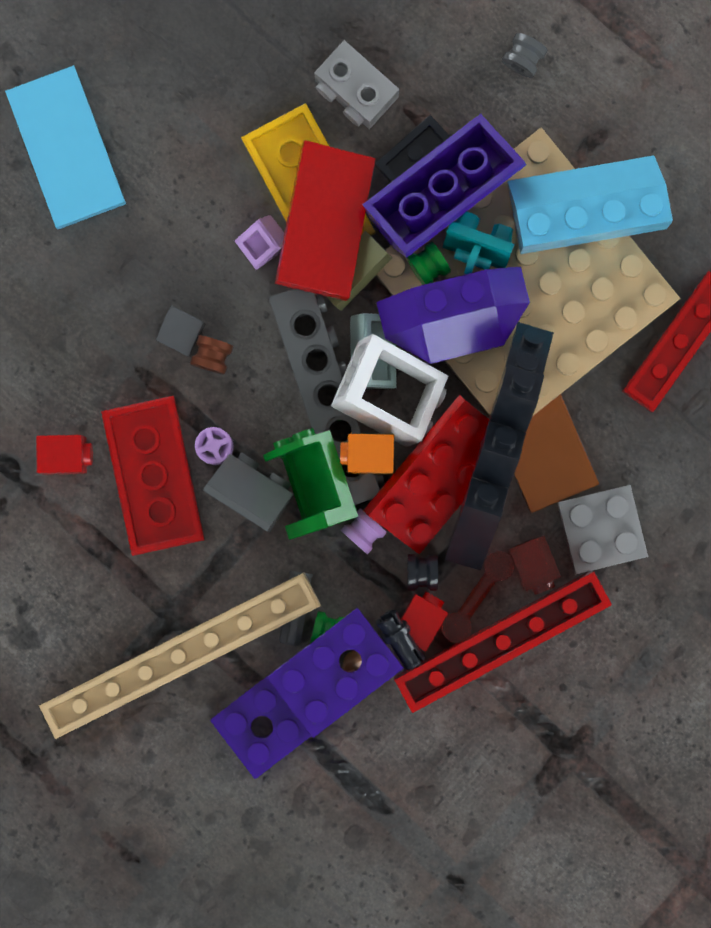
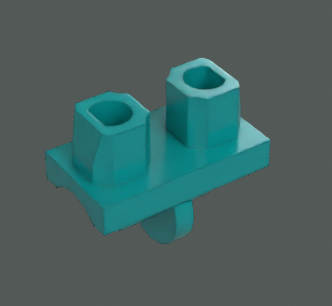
[442,211,515,274]

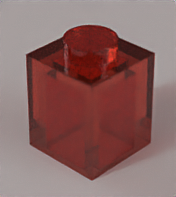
[507,535,561,595]

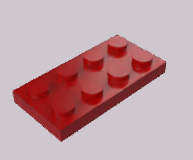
[363,395,489,554]

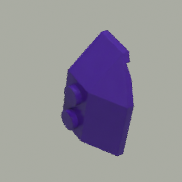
[376,266,530,364]

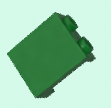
[263,428,358,540]

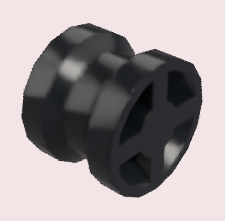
[407,554,438,591]

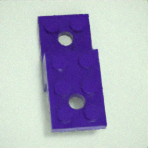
[210,607,404,779]

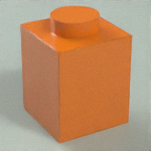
[340,434,394,474]

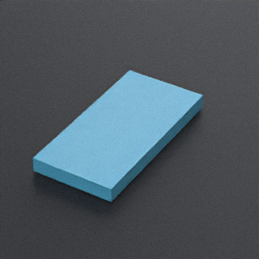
[5,65,126,229]

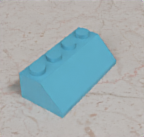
[507,155,673,254]

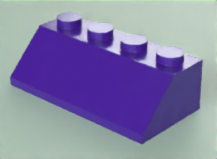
[362,114,526,257]

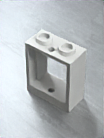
[331,334,448,447]

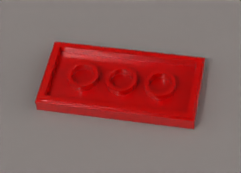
[275,140,376,301]
[101,396,205,556]

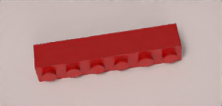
[394,571,612,713]

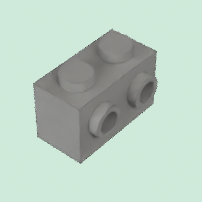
[314,40,399,130]

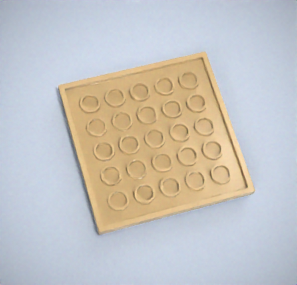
[376,127,681,417]

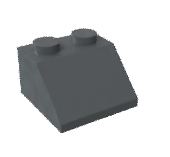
[203,452,294,532]

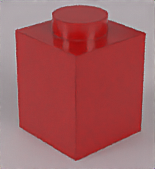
[36,435,93,475]
[401,591,448,652]

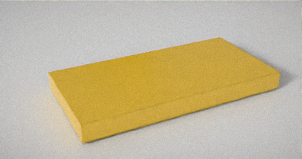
[241,103,375,236]

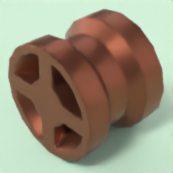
[190,335,233,375]

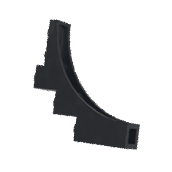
[445,322,554,571]

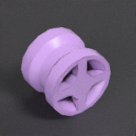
[195,427,234,465]
[340,508,387,555]

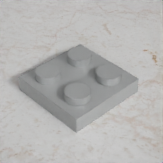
[557,485,648,574]

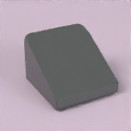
[156,305,206,357]

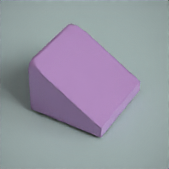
[235,215,285,270]

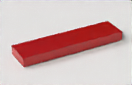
[622,271,711,413]

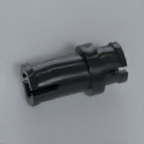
[376,610,425,670]

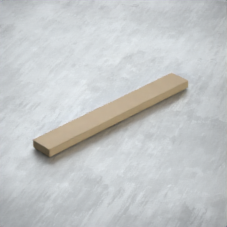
[39,572,321,739]

